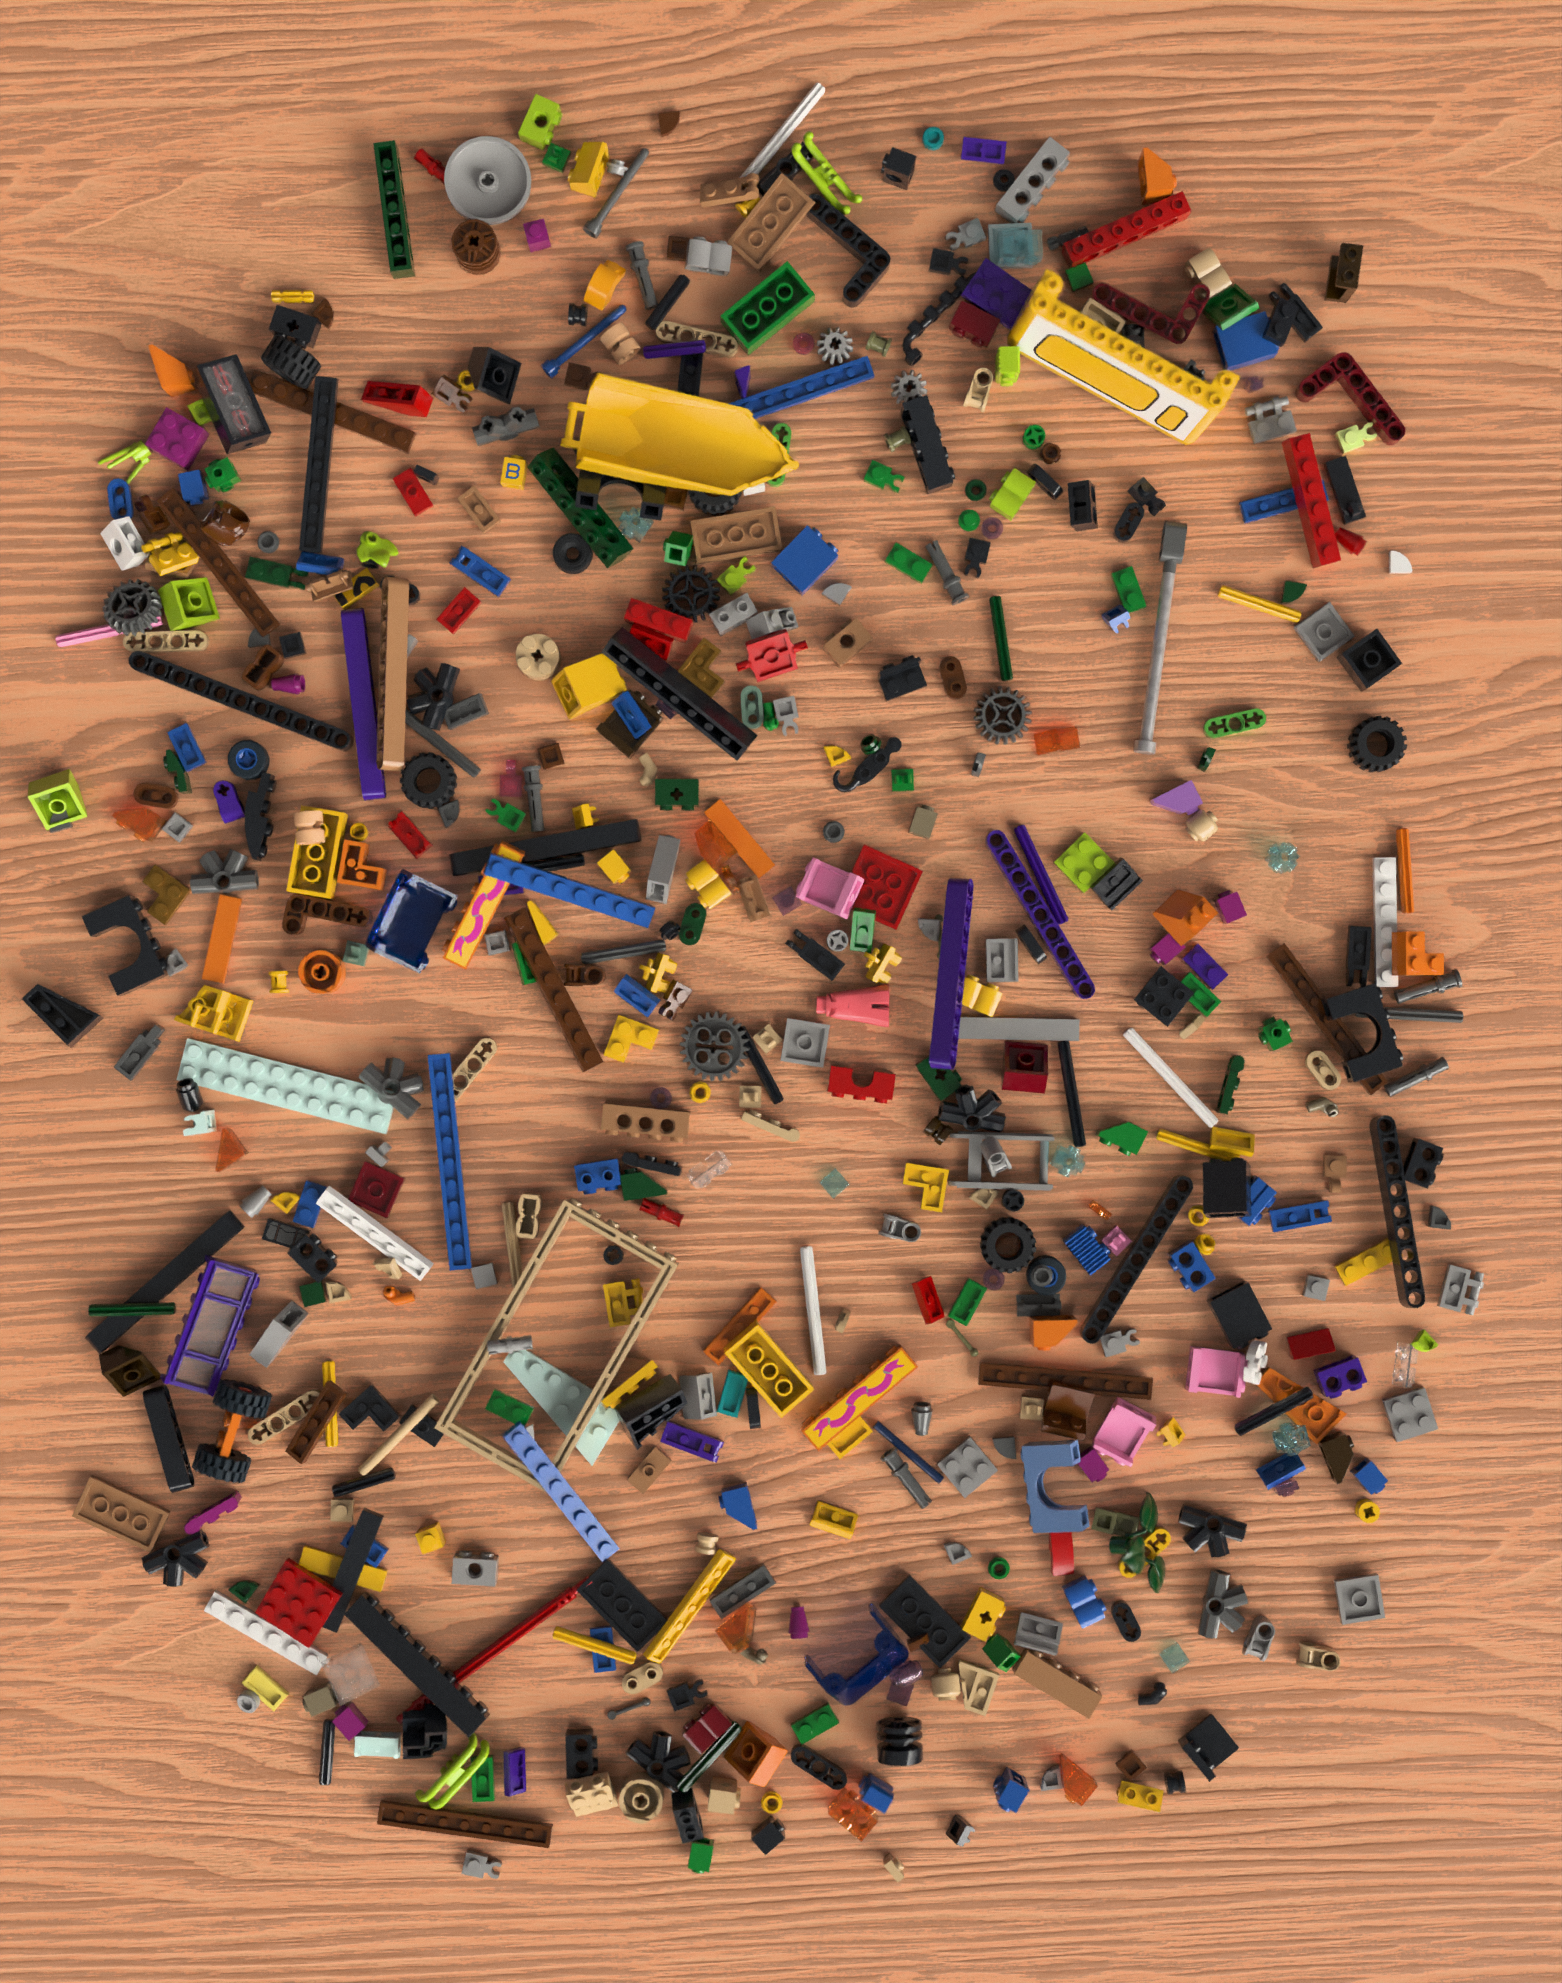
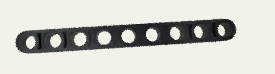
[449,819,642,876]
[1370,1115,1425,1308]
[1080,1175,1193,1344]
[85,1210,245,1354]

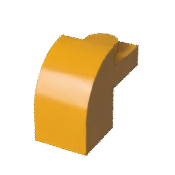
[583,259,626,311]

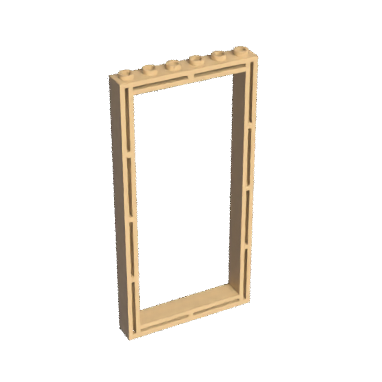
[434,1198,679,1494]

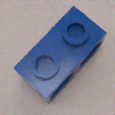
[1168,1240,1216,1292]

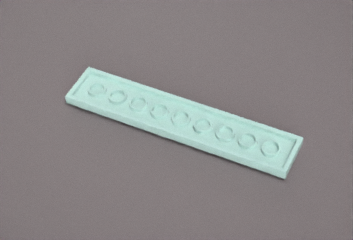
[176,1038,394,1134]

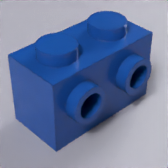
[574,1158,621,1195]
[993,1767,1029,1813]

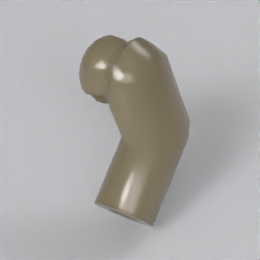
[1305,1097,1339,1117]
[736,1642,768,1665]

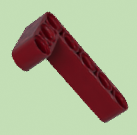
[1092,282,1210,344]
[1295,352,1406,445]

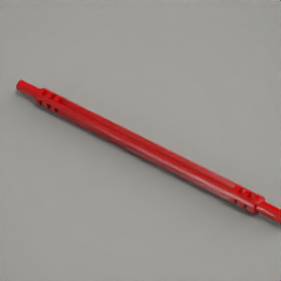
[396,1575,592,1724]

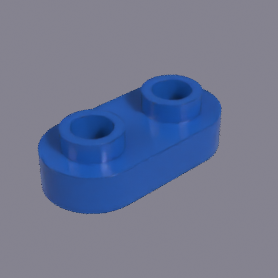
[107,479,134,520]

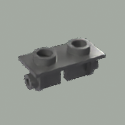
[1016,1293,1062,1317]

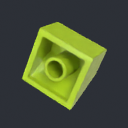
[158,577,220,631]
[28,769,87,830]

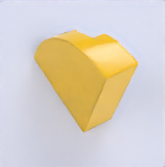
[823,745,852,768]
[270,1192,301,1214]

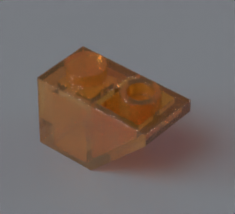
[112,807,167,843]

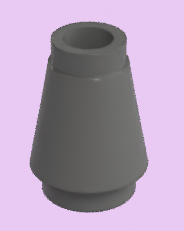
[911,1402,933,1436]

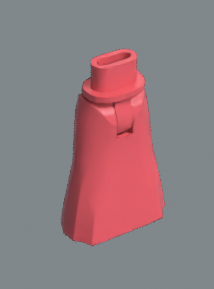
[817,984,889,1027]

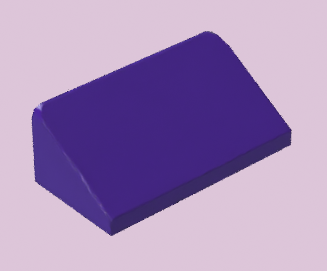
[734,365,751,399]

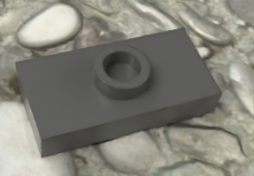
[444,693,489,730]

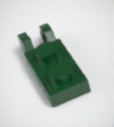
[245,557,309,590]
[1216,1055,1245,1115]

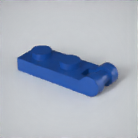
[449,545,511,597]
[1268,1200,1332,1232]

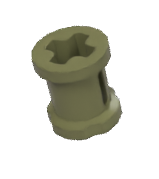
[865,331,892,357]
[884,426,911,453]

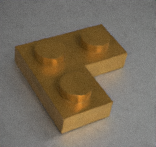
[678,638,725,698]
[142,865,192,925]

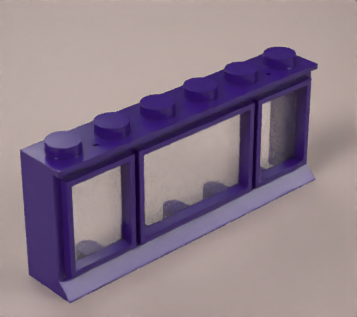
[160,1255,260,1397]

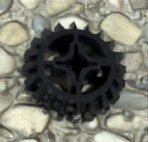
[662,565,720,623]

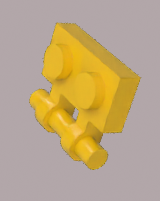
[141,532,199,576]
[603,1278,644,1328]

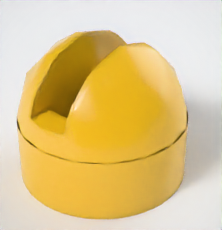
[350,823,368,841]

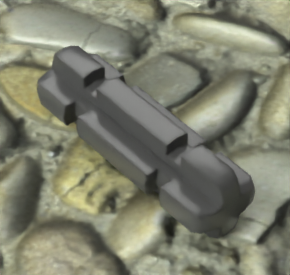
[1047,226,1089,250]

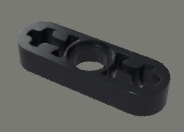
[791,1744,847,1790]

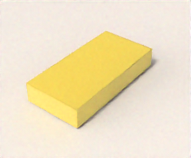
[242,1665,289,1711]

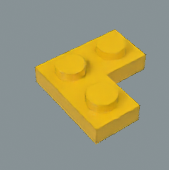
[604,1015,659,1063]
[902,1162,949,1212]

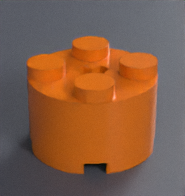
[298,950,346,994]

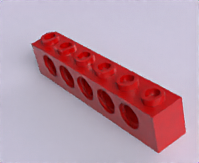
[1061,191,1192,269]

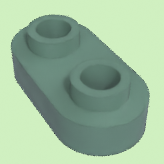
[740,685,764,730]

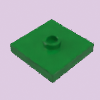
[1202,284,1259,331]

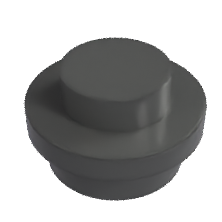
[257,531,280,553]
[823,821,844,843]
[1031,1265,1053,1287]

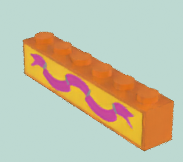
[441,840,525,970]
[801,1344,918,1451]

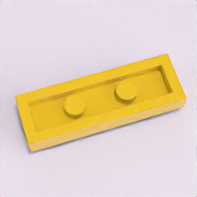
[1334,1238,1403,1286]
[601,1360,658,1409]

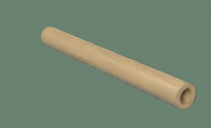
[358,1394,439,1476]

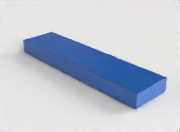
[1239,479,1329,524]

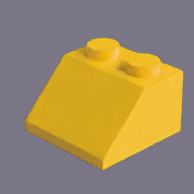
[568,142,610,198]

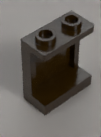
[1325,243,1363,303]
[596,690,663,759]

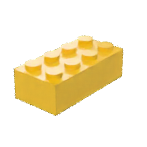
[286,805,348,900]
[723,1320,814,1418]

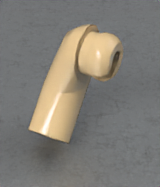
[638,753,657,786]

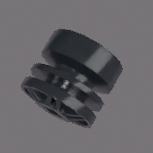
[876,1716,923,1766]

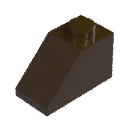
[1318,1431,1354,1484]

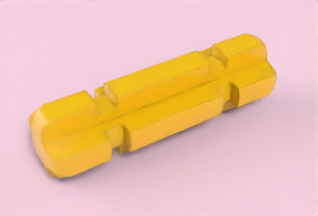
[271,290,314,303]

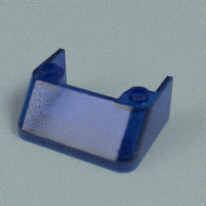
[805,1603,909,1706]

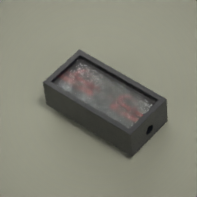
[192,354,271,454]

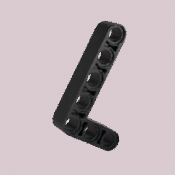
[806,194,890,308]

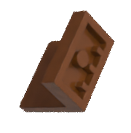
[1041,1383,1095,1441]

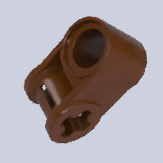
[564,964,606,986]

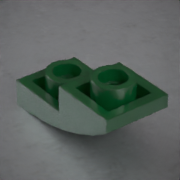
[163,750,192,794]

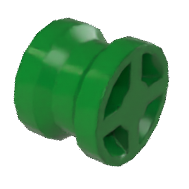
[1022,424,1046,450]

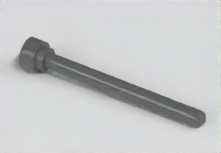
[583,148,649,239]

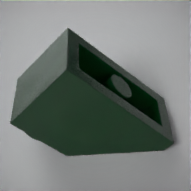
[620,1168,668,1201]

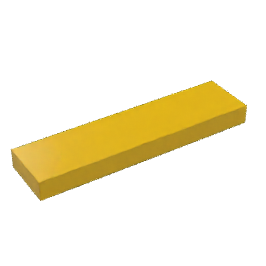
[299,1545,388,1592]

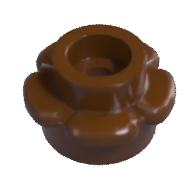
[1040,443,1061,464]

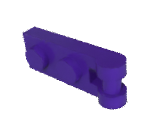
[660,1421,724,1462]

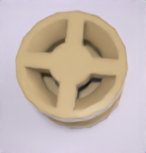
[695,1532,719,1555]

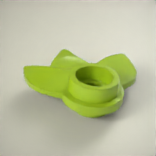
[356,531,398,568]

